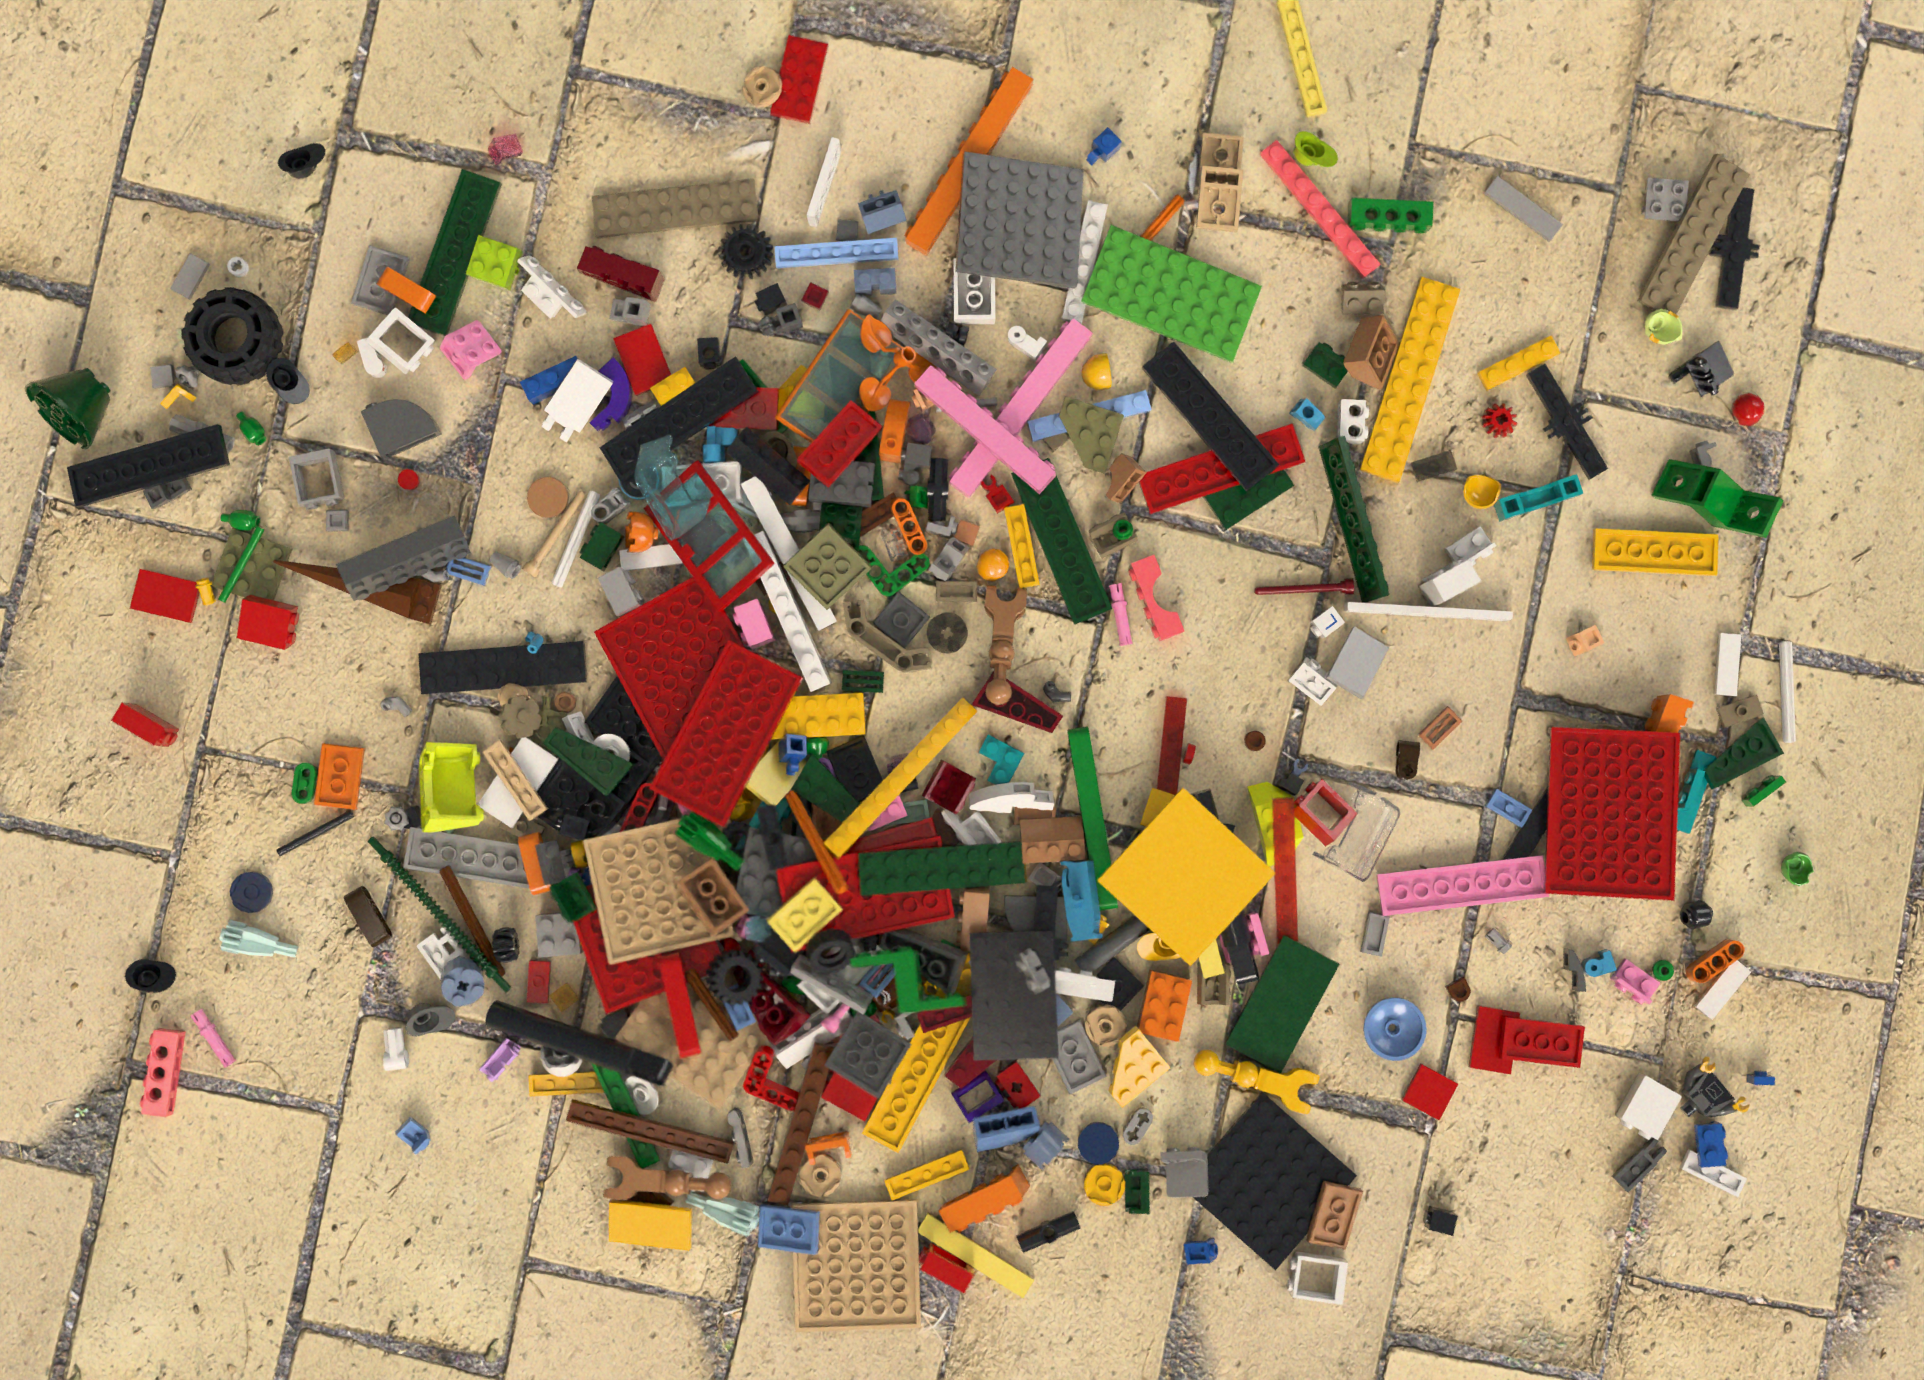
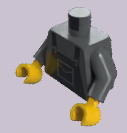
[1680,1057,1750,1117]

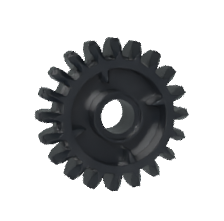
[718,224,774,280]

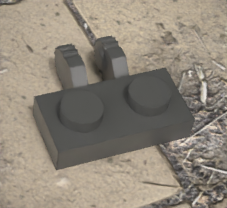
[535,840,576,886]

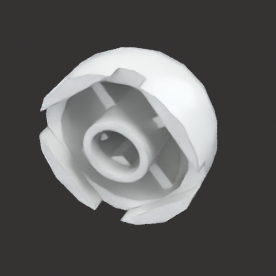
[540,1046,582,1077]

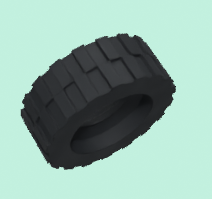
[806,928,855,974]

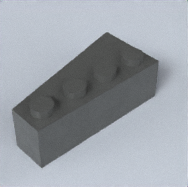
[879,928,968,994]

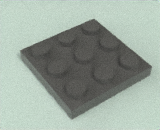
[824,1012,911,1099]

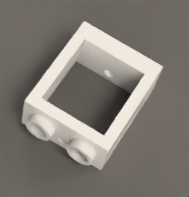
[366,307,435,374]
[1287,1251,1348,1305]

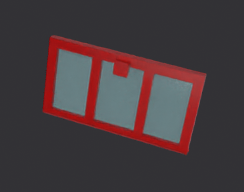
[643,460,775,612]

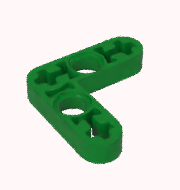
[859,545,930,597]

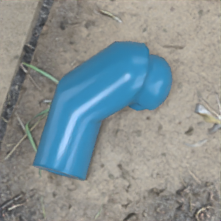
[525,631,543,654]

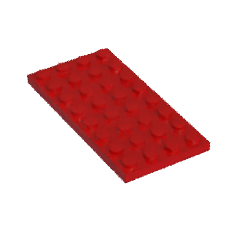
[649,640,803,827]
[776,835,955,952]

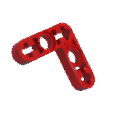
[743,1045,799,1111]

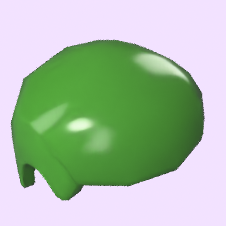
[1781,852,1814,886]

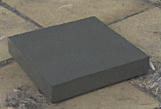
[873,591,930,649]

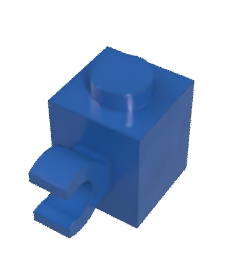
[1086,127,1122,166]
[779,734,807,776]

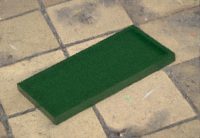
[1225,934,1340,1073]

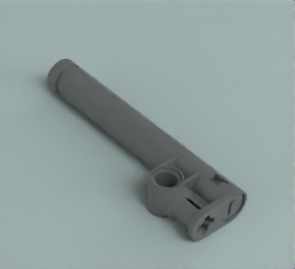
[1074,916,1151,972]

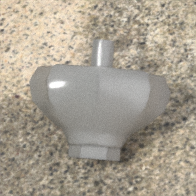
[175,366,199,388]
[384,806,409,831]

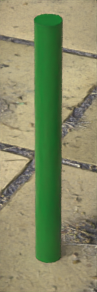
[218,526,264,603]

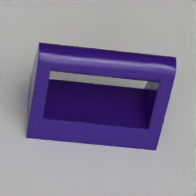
[951,1070,1004,1123]

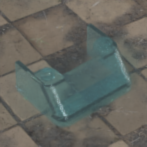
[634,435,710,540]

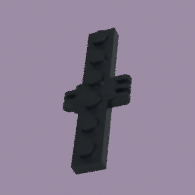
[1709,187,1760,310]
[1526,364,1608,480]
[1034,885,1069,960]

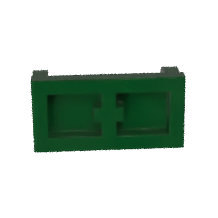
[1125,1168,1150,1214]

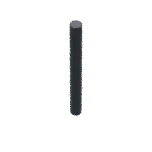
[276,810,354,857]

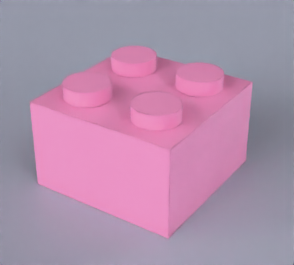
[732,599,776,649]

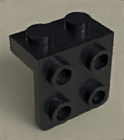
[752,925,805,977]

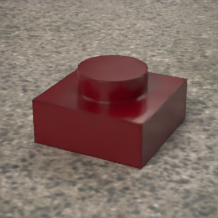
[801,282,829,311]

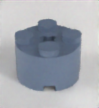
[441,957,484,1007]
[1023,1121,1070,1170]

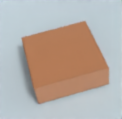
[955,520,980,546]

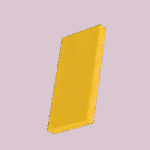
[609,1199,692,1251]

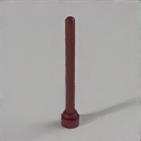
[1254,578,1354,595]

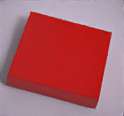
[1401,1063,1458,1121]

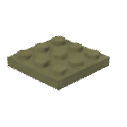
[783,523,872,610]
[211,528,292,600]

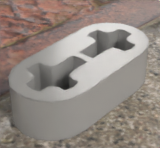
[1123,1107,1153,1145]

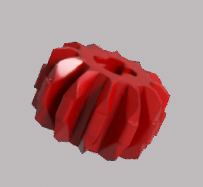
[1482,403,1517,438]

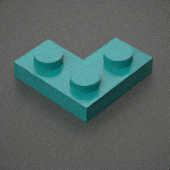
[978,735,1025,785]

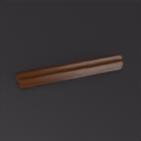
[684,968,739,1041]

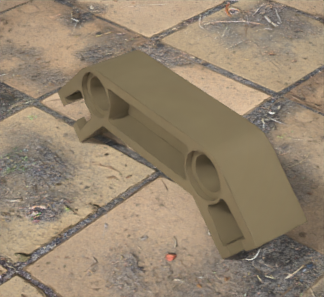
[843,600,931,673]

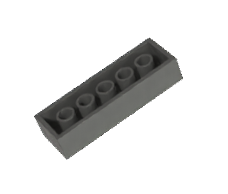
[336,515,471,601]

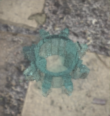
[744,915,771,943]

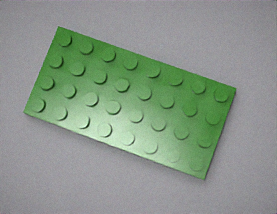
[1081,225,1262,363]

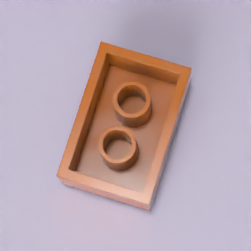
[1137,969,1192,1042]

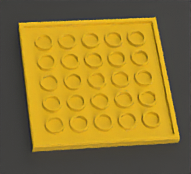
[1097,787,1275,966]

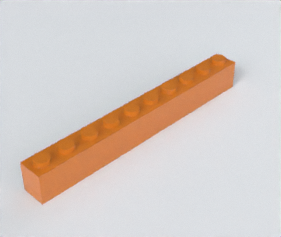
[904,66,1033,256]

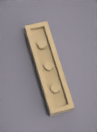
[483,740,548,821]

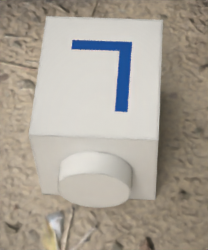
[1309,606,1345,639]

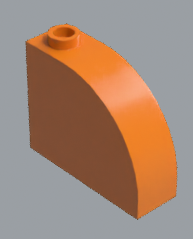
[879,399,911,464]

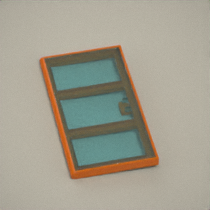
[775,309,904,443]

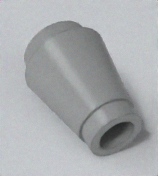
[850,294,882,319]
[489,551,521,579]

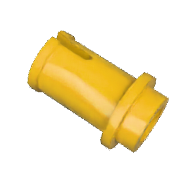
[195,578,216,605]

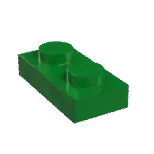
[1742,775,1786,807]

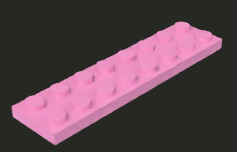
[1376,855,1549,916]

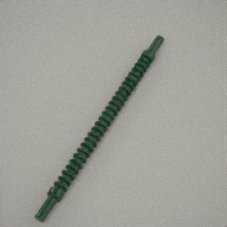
[368,836,512,993]

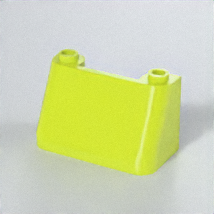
[419,742,484,833]

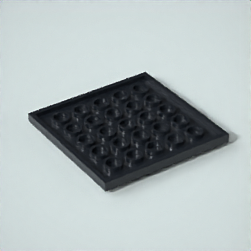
[1193,1092,1357,1271]

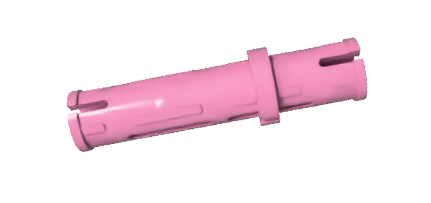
[1109,583,1133,646]
[190,1009,237,1068]

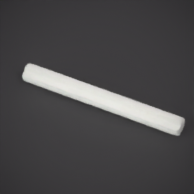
[551,491,600,587]
[1779,641,1796,743]

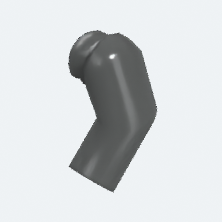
[1043,681,1071,702]

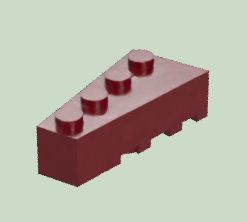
[577,246,665,302]
[971,671,1063,733]
[944,1036,997,1089]

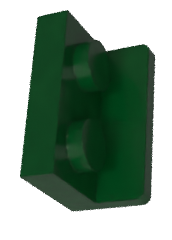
[1302,342,1348,389]

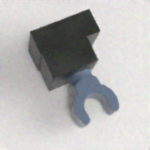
[1276,759,1308,796]

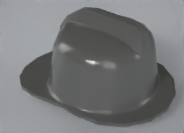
[406,1003,455,1037]

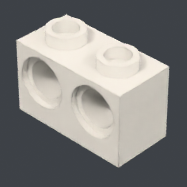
[1336,399,1369,444]

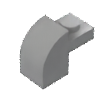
[609,297,651,326]
[929,537,970,581]

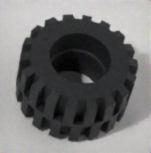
[706,950,763,1005]

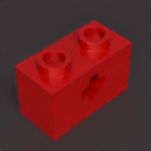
[995,1060,1041,1109]

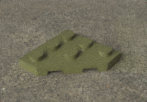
[1059,396,1124,474]

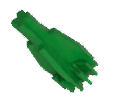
[675,811,745,870]

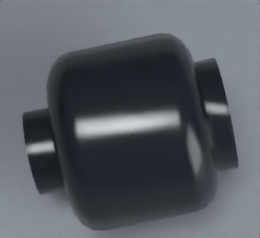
[1680,900,1713,929]

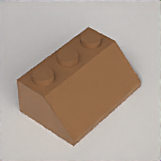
[1343,315,1399,389]
[1020,816,1085,864]
[676,858,749,937]

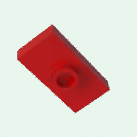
[527,960,551,1004]

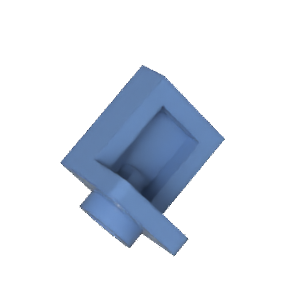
[395,1117,430,1154]

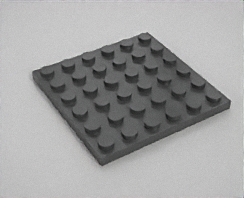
[955,152,1084,289]

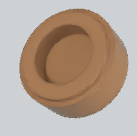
[554,692,576,713]

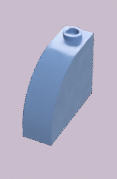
[973,1106,1040,1152]

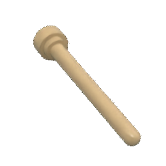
[522,491,586,578]

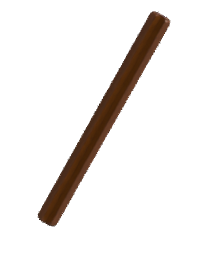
[439,866,505,976]

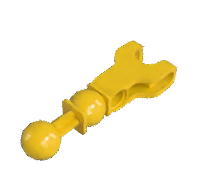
[1193,1049,1320,1114]

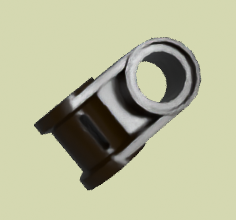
[1395,740,1420,781]

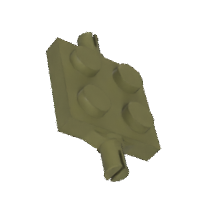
[527,696,567,754]

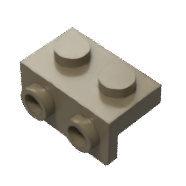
[1341,281,1385,315]
[1089,512,1138,558]
[1197,963,1231,1005]

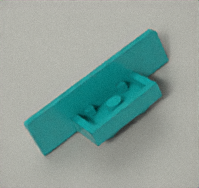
[1677,750,1716,834]

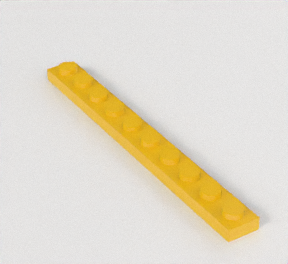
[823,697,977,859]

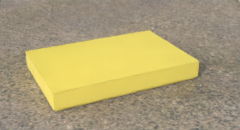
[746,739,807,807]
[766,878,843,952]

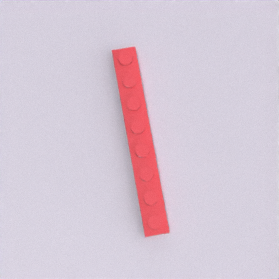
[1260,140,1380,279]

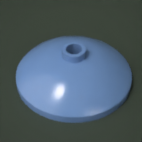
[1363,998,1427,1061]

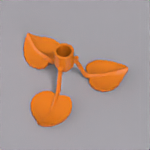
[859,314,937,411]

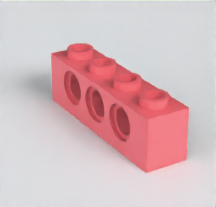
[140,1028,186,1117]

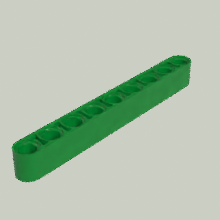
[1067,726,1118,911]

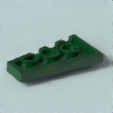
[1203,470,1295,531]
[1703,717,1784,790]
[543,727,634,796]
[791,754,861,823]

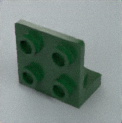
[819,503,862,553]

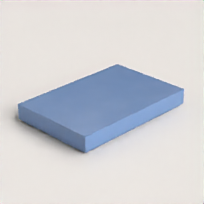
[758,1204,820,1255]

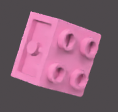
[440,320,502,380]
[1219,912,1269,963]

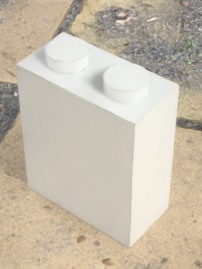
[1615,1073,1682,1140]

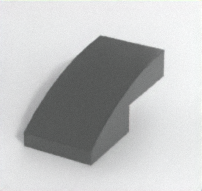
[143,478,192,509]
[1563,948,1586,992]

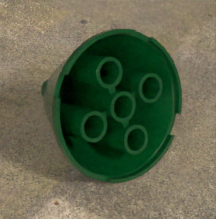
[25,368,111,449]

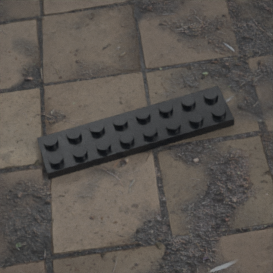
[1142,342,1279,492]
[599,356,759,483]
[67,424,230,508]
[418,641,587,695]

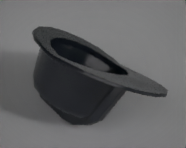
[278,143,326,179]
[266,358,310,404]
[125,959,176,993]

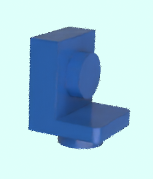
[1184,1237,1218,1265]

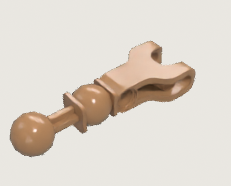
[984,585,1027,705]
[603,1156,732,1200]

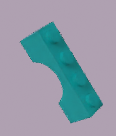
[1494,474,1584,522]

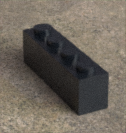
[726,427,811,505]

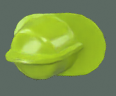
[1293,131,1338,167]

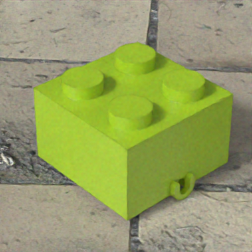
[466,235,523,291]

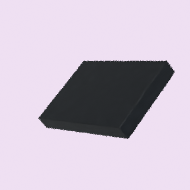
[826,735,883,803]

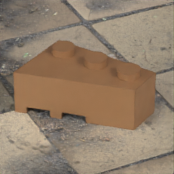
[956,886,990,951]

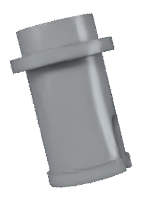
[1485,928,1512,954]

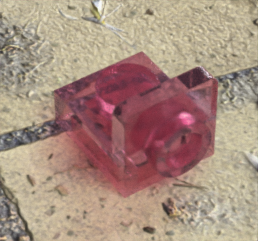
[488,134,523,165]

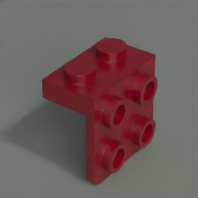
[921,759,976,814]

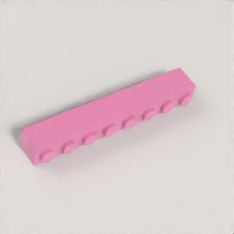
[914,365,1056,494]

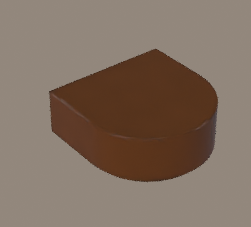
[1445,977,1471,1002]

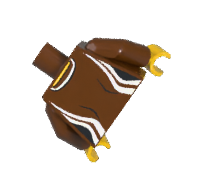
[871,964,937,1023]

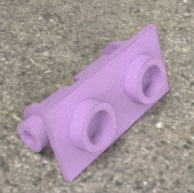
[479,1038,521,1082]

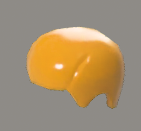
[976,548,1010,581]

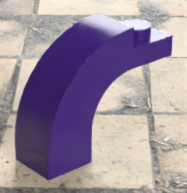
[589,357,632,432]

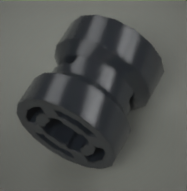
[946,322,969,346]

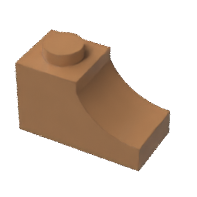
[1106,453,1147,504]

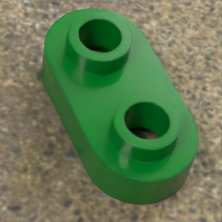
[291,763,317,804]

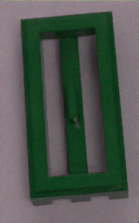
[842,670,884,693]

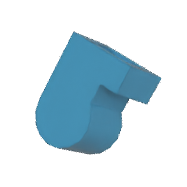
[1289,398,1325,431]
[707,426,738,447]
[703,444,726,463]
[1581,949,1617,977]

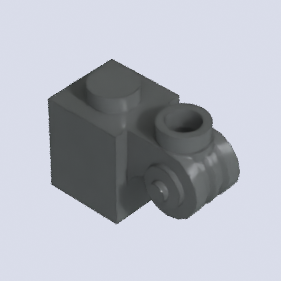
[758,303,803,337]
[898,443,932,486]

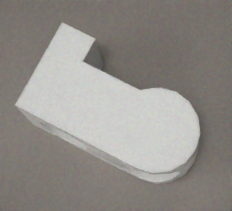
[1008,326,1047,361]
[357,338,387,378]

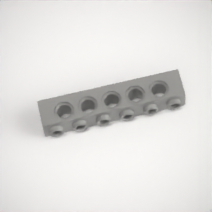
[881,299,997,396]

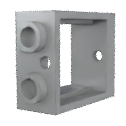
[289,448,344,510]

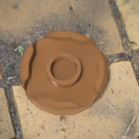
[527,477,569,518]

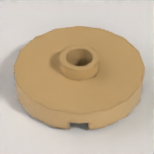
[742,66,782,108]
[1085,1004,1127,1047]
[800,1154,841,1197]

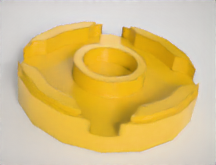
[1084,1163,1125,1206]

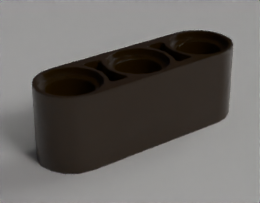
[344,885,393,948]

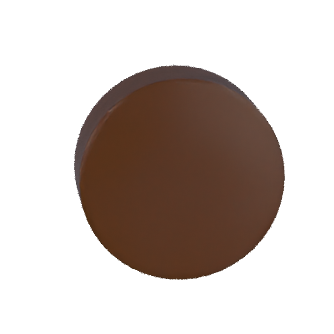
[1244,731,1266,751]

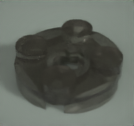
[927,612,968,654]

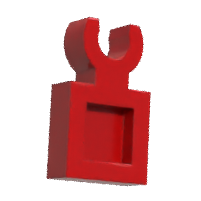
[981,475,1014,514]

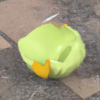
[1645,308,1682,345]

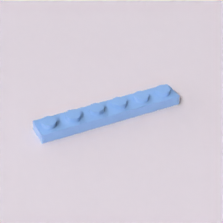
[774,238,899,268]
[1027,390,1152,442]

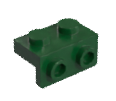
[549,872,598,923]

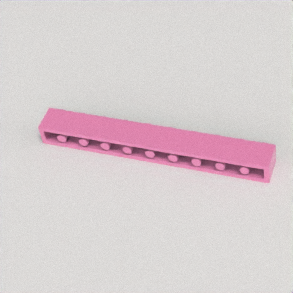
[949,318,1093,498]

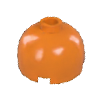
[625,511,658,553]

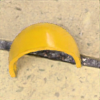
[1082,353,1112,390]
[1463,475,1501,509]

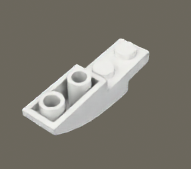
[969,782,1054,813]

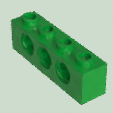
[1347,198,1434,234]

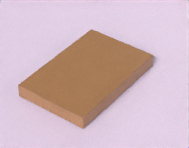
[1306,1181,1363,1250]

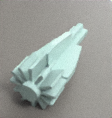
[219,920,298,958]
[686,1191,760,1237]

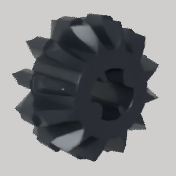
[492,927,520,963]

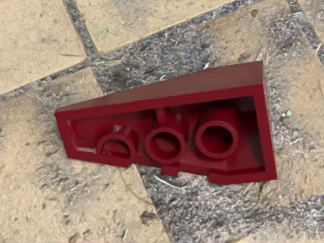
[733,965,811,1045]

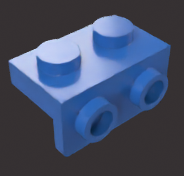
[1694,1121,1728,1168]

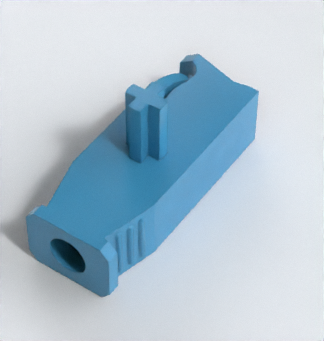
[1061,861,1103,942]

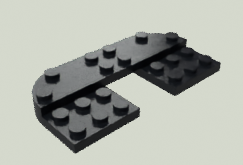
[537,676,662,839]

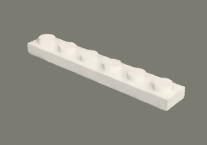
[1062,200,1108,324]

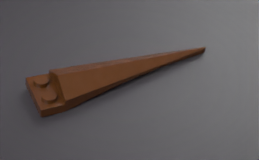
[273,560,442,625]

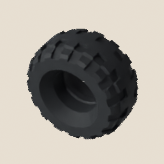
[181,287,284,385]

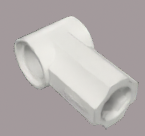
[383,1028,409,1071]

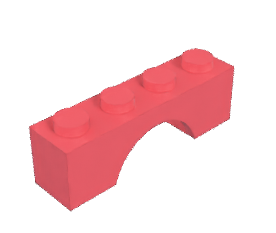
[1128,555,1184,641]

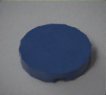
[230,872,273,913]
[1078,1122,1119,1164]

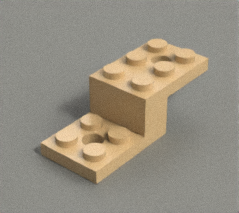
[1196,133,1244,233]

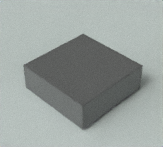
[836,220,859,242]

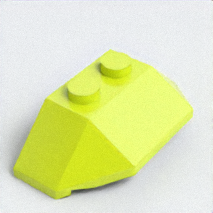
[1247,782,1304,866]

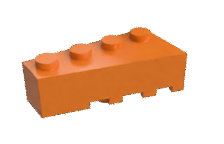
[1645,694,1694,733]
[938,1164,1030,1233]

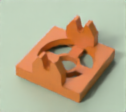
[805,1131,852,1165]

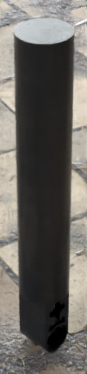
[1190,789,1259,985]
[485,1000,674,1086]

